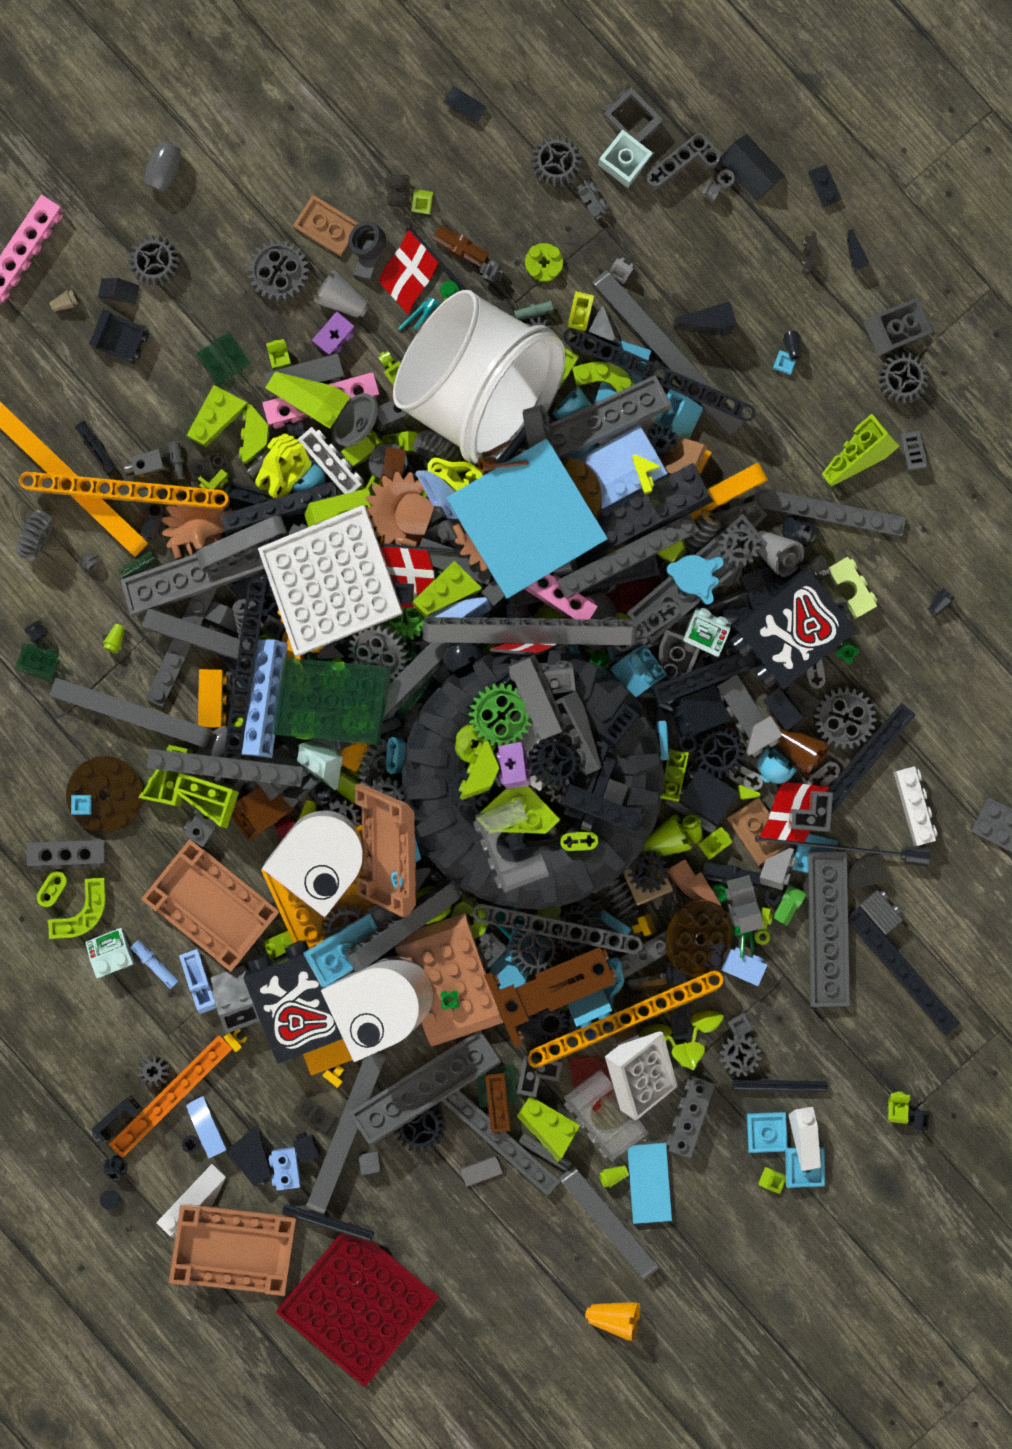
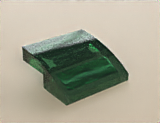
[196,332,250,386]

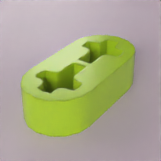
[560,832,598,851]

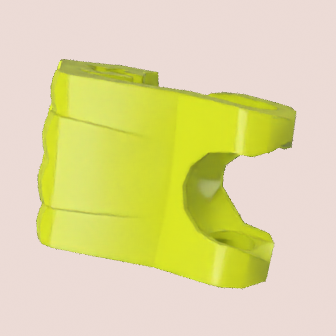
[255,434,311,499]
[428,458,485,492]

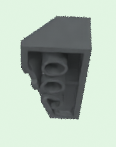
[657,629,700,711]
[553,691,601,775]

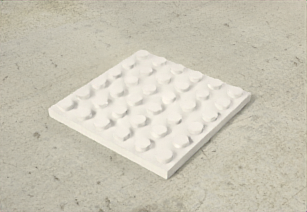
[258,505,404,656]

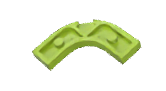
[572,362,635,393]
[48,878,106,939]

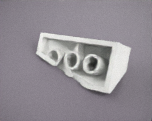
[157,1164,226,1239]

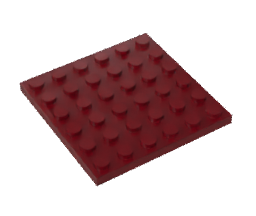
[276,1221,439,1387]

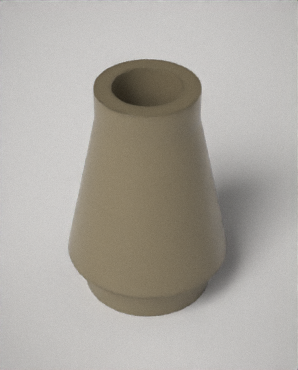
[50,289,80,312]

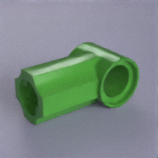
[772,884,806,925]

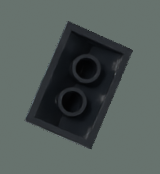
[719,134,785,201]

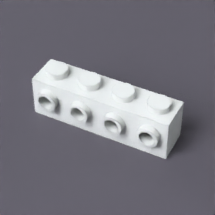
[297,427,364,494]
[893,766,937,846]

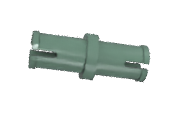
[514,300,554,321]

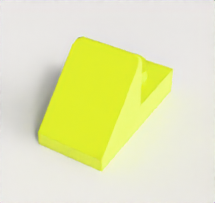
[567,291,594,331]
[632,454,660,494]

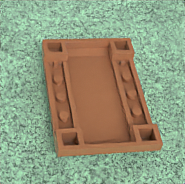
[355,784,416,917]
[141,839,280,972]
[395,912,504,1046]
[168,1204,296,1296]

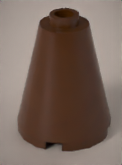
[777,729,830,777]

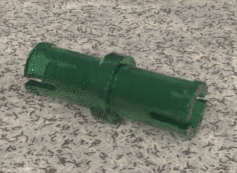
[118,550,157,579]

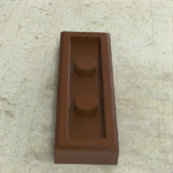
[485,1073,510,1133]

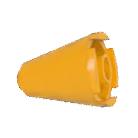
[585,1302,640,1341]

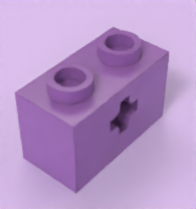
[312,312,355,356]
[497,742,531,789]

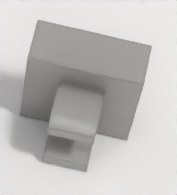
[609,258,633,284]

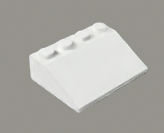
[605,1031,678,1120]

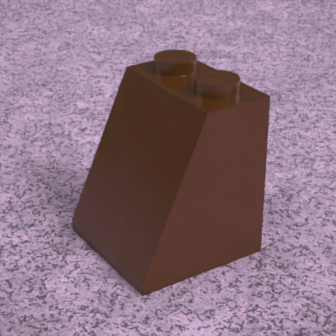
[231,786,295,842]

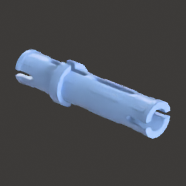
[130,939,179,989]

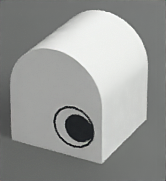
[262,811,363,917]
[321,956,433,1062]

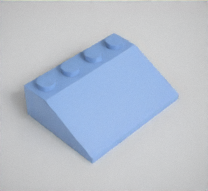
[577,425,667,511]

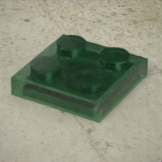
[476,1064,518,1107]

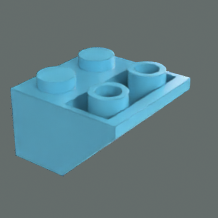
[653,389,703,439]
[610,644,667,697]
[567,989,612,1028]

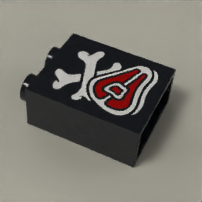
[730,569,857,689]
[243,939,343,1064]

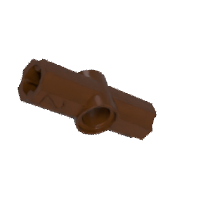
[432,225,489,268]

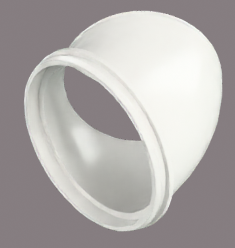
[393,290,565,466]

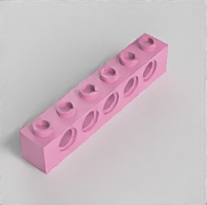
[0,194,63,304]
[262,372,380,429]
[525,574,597,619]

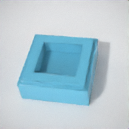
[773,350,796,376]
[71,795,92,815]

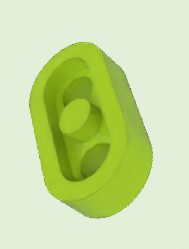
[37,871,67,907]

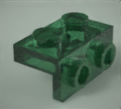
[15,643,59,682]

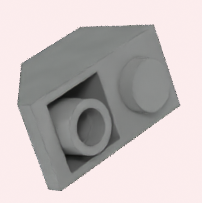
[746,716,782,757]
[760,848,796,890]

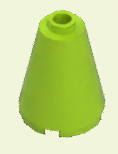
[640,814,693,860]

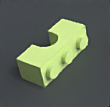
[826,557,877,619]

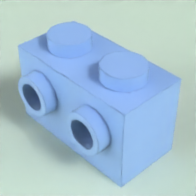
[721,947,767,986]
[269,1147,301,1190]

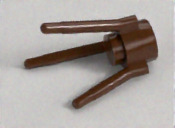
[477,440,529,473]

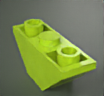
[239,404,270,464]
[458,741,499,800]
[660,749,689,802]

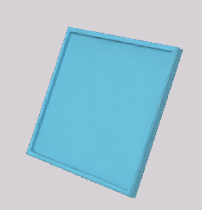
[446,439,607,599]

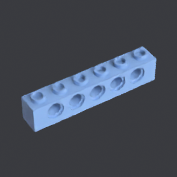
[242,640,288,758]

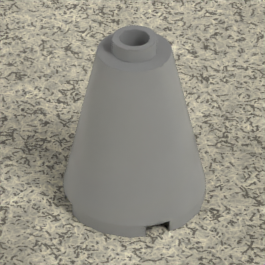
[313,269,368,318]
[758,531,804,577]

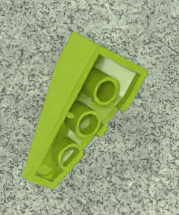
[265,372,351,429]

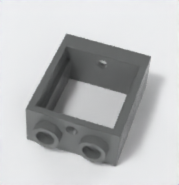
[604,87,663,144]

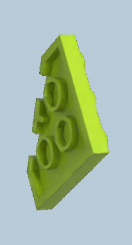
[476,786,560,834]

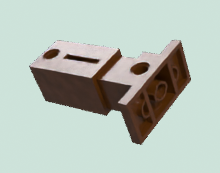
[484,947,617,1048]

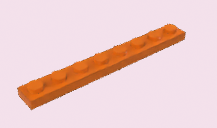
[109,1035,233,1158]

